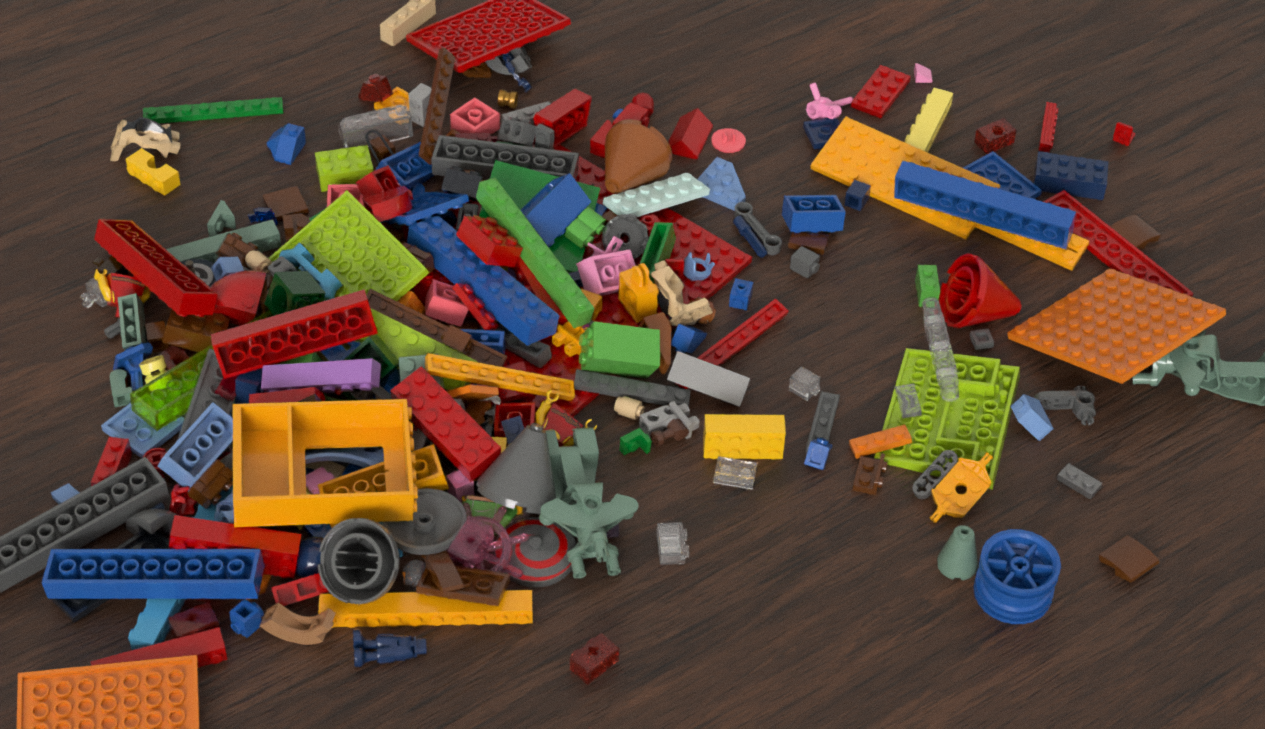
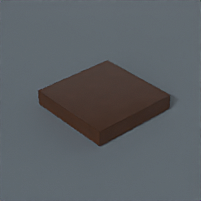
[263,186,309,222]

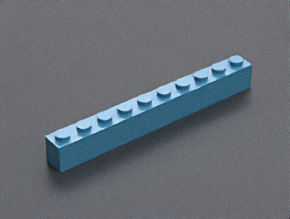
[128,486,233,650]

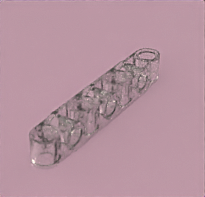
[922,297,959,402]

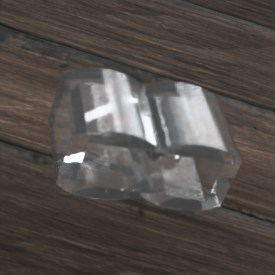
[656,522,689,565]

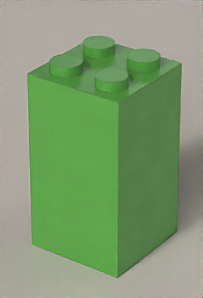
[579,322,660,379]

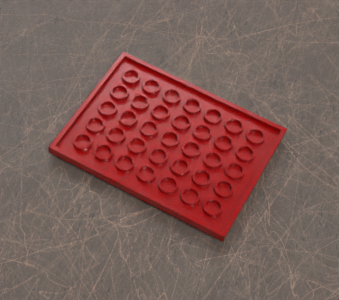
[406,0,571,73]

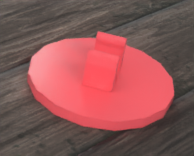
[711,128,746,153]

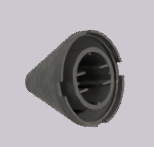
[476,423,556,514]
[318,518,399,604]

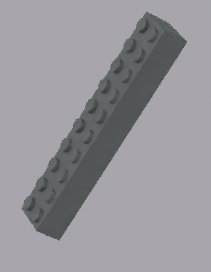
[0,457,170,593]

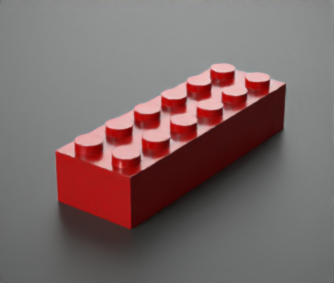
[390,366,501,482]
[169,515,301,579]

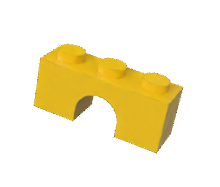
[126,148,181,196]

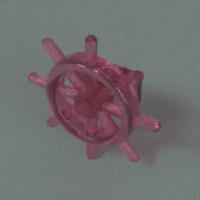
[425,503,529,577]

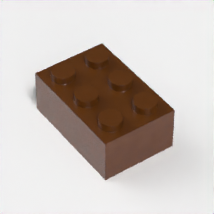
[162,309,230,354]

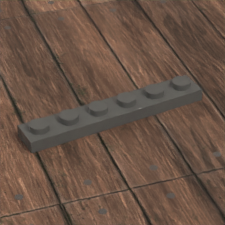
[574,369,691,406]

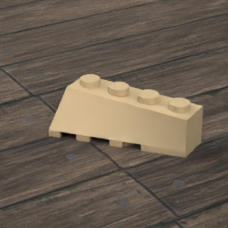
[380,0,436,47]

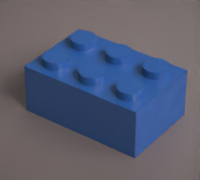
[782,195,846,233]

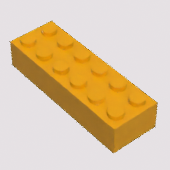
[317,444,449,528]

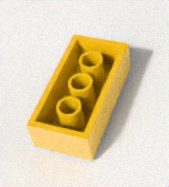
[703,414,786,459]

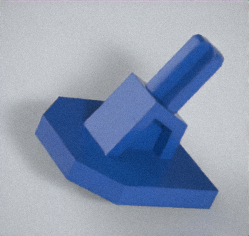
[113,343,153,392]

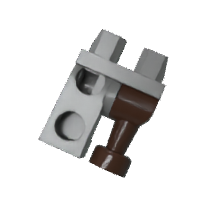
[639,401,700,447]

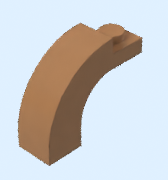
[260,603,336,645]

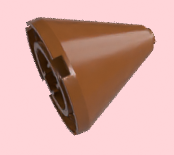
[605,119,673,194]

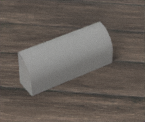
[667,351,750,407]

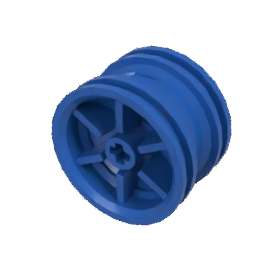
[973,529,1061,624]

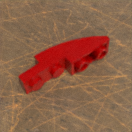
[271,573,329,606]

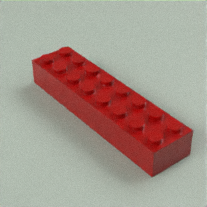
[211,289,378,379]

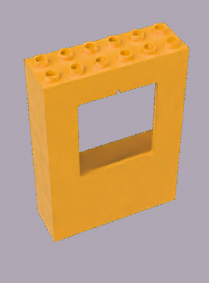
[233,399,418,527]

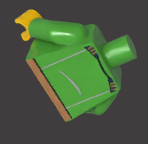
[462,495,523,545]

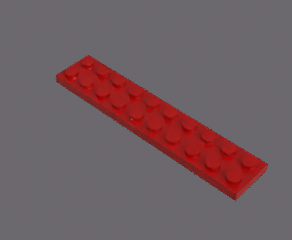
[1043,190,1193,297]

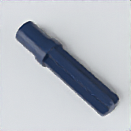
[733,216,767,258]

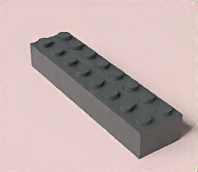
[432,135,579,180]

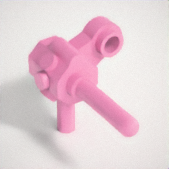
[806,83,853,120]

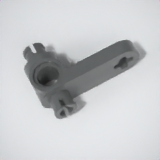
[1034,386,1096,425]

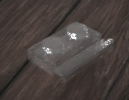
[713,456,758,490]

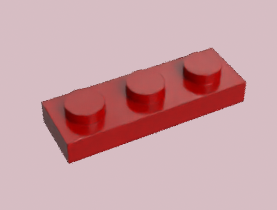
[452,283,499,331]

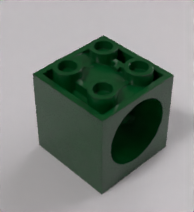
[264,271,326,316]

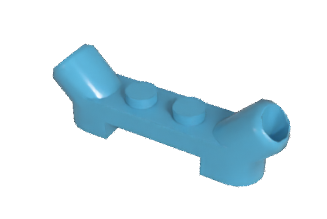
[279,243,343,301]

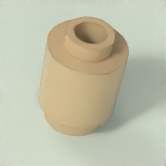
[245,250,272,274]
[614,396,644,420]

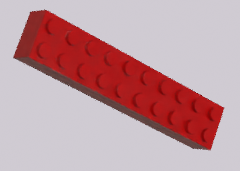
[94,219,218,317]

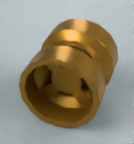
[498,89,518,109]

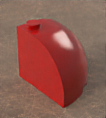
[210,270,266,326]

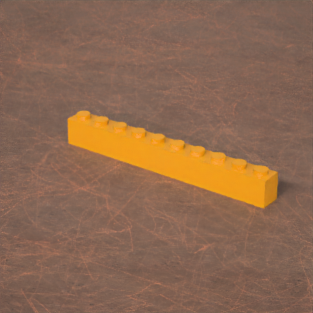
[318,590,533,628]

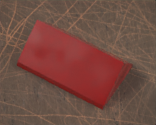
[668,108,713,160]

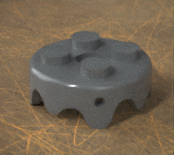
[602,214,649,259]

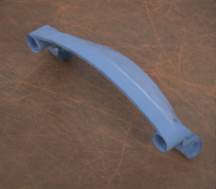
[214,447,384,524]

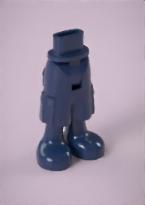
[353,629,427,667]

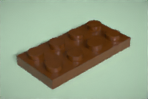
[416,565,510,606]

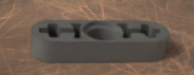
[913,450,958,499]

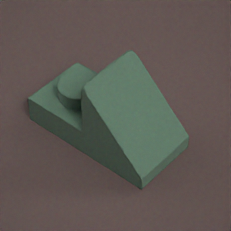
[207,200,236,237]

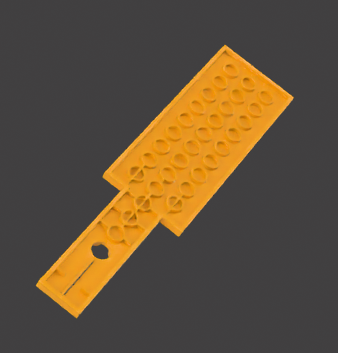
[811,117,1089,271]

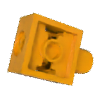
[619,263,659,323]

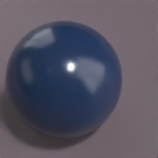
[295,536,324,578]

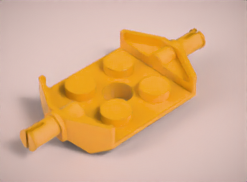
[929,452,993,523]

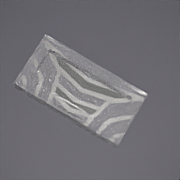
[895,383,922,418]

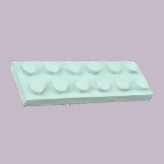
[603,173,710,217]

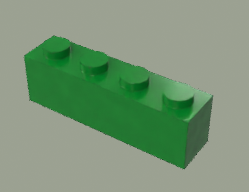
[640,222,676,284]

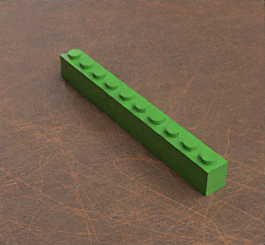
[476,177,594,328]

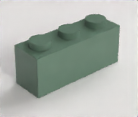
[118,293,147,350]

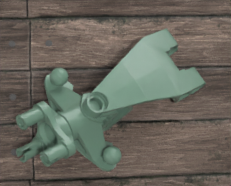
[1133,330,1265,406]
[539,427,638,579]

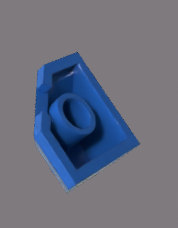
[266,123,306,165]

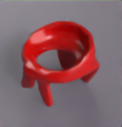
[169,484,197,516]

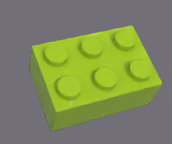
[315,145,373,192]

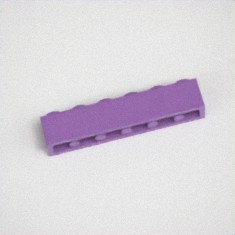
[261,359,381,393]

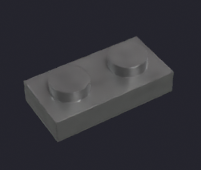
[1057,463,1102,500]

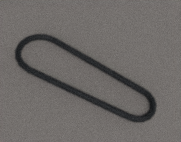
[365,130,394,165]

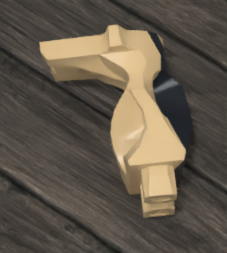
[110,117,180,161]
[651,261,713,326]

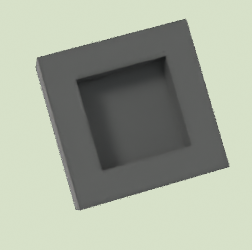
[969,329,994,350]

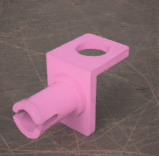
[587,236,623,257]

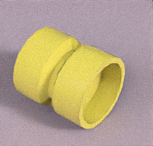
[139,355,172,390]

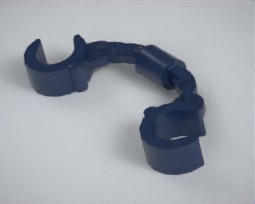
[503,52,532,93]

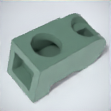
[109,369,134,408]

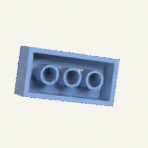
[158,402,233,491]

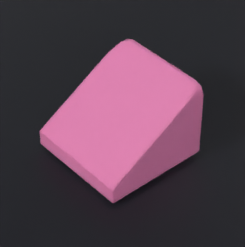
[914,63,932,83]

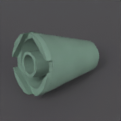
[937,525,978,580]

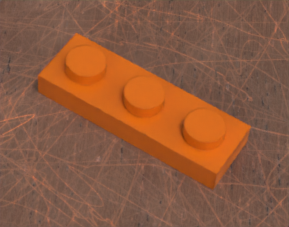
[849,424,912,459]

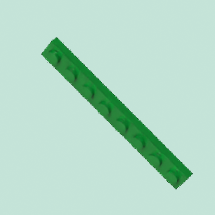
[143,97,284,124]

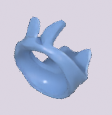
[684,252,715,281]

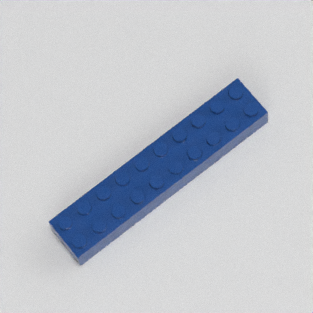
[894,160,1076,249]
[407,216,559,345]
[42,549,265,599]

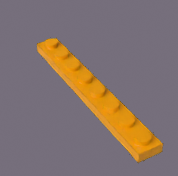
[425,353,575,401]

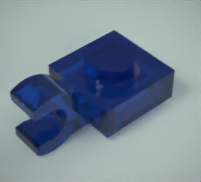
[247,207,278,225]

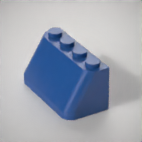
[520,173,591,247]

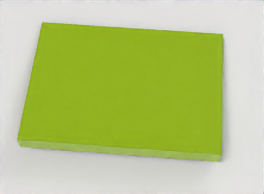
[874,348,1020,490]

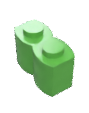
[564,207,606,249]

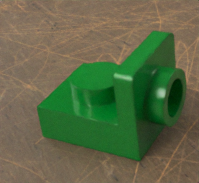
[619,428,651,455]

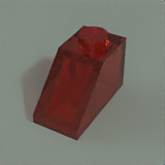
[358,74,393,103]

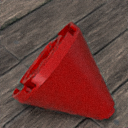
[938,254,1022,328]

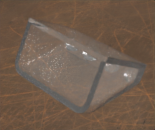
[338,105,413,148]

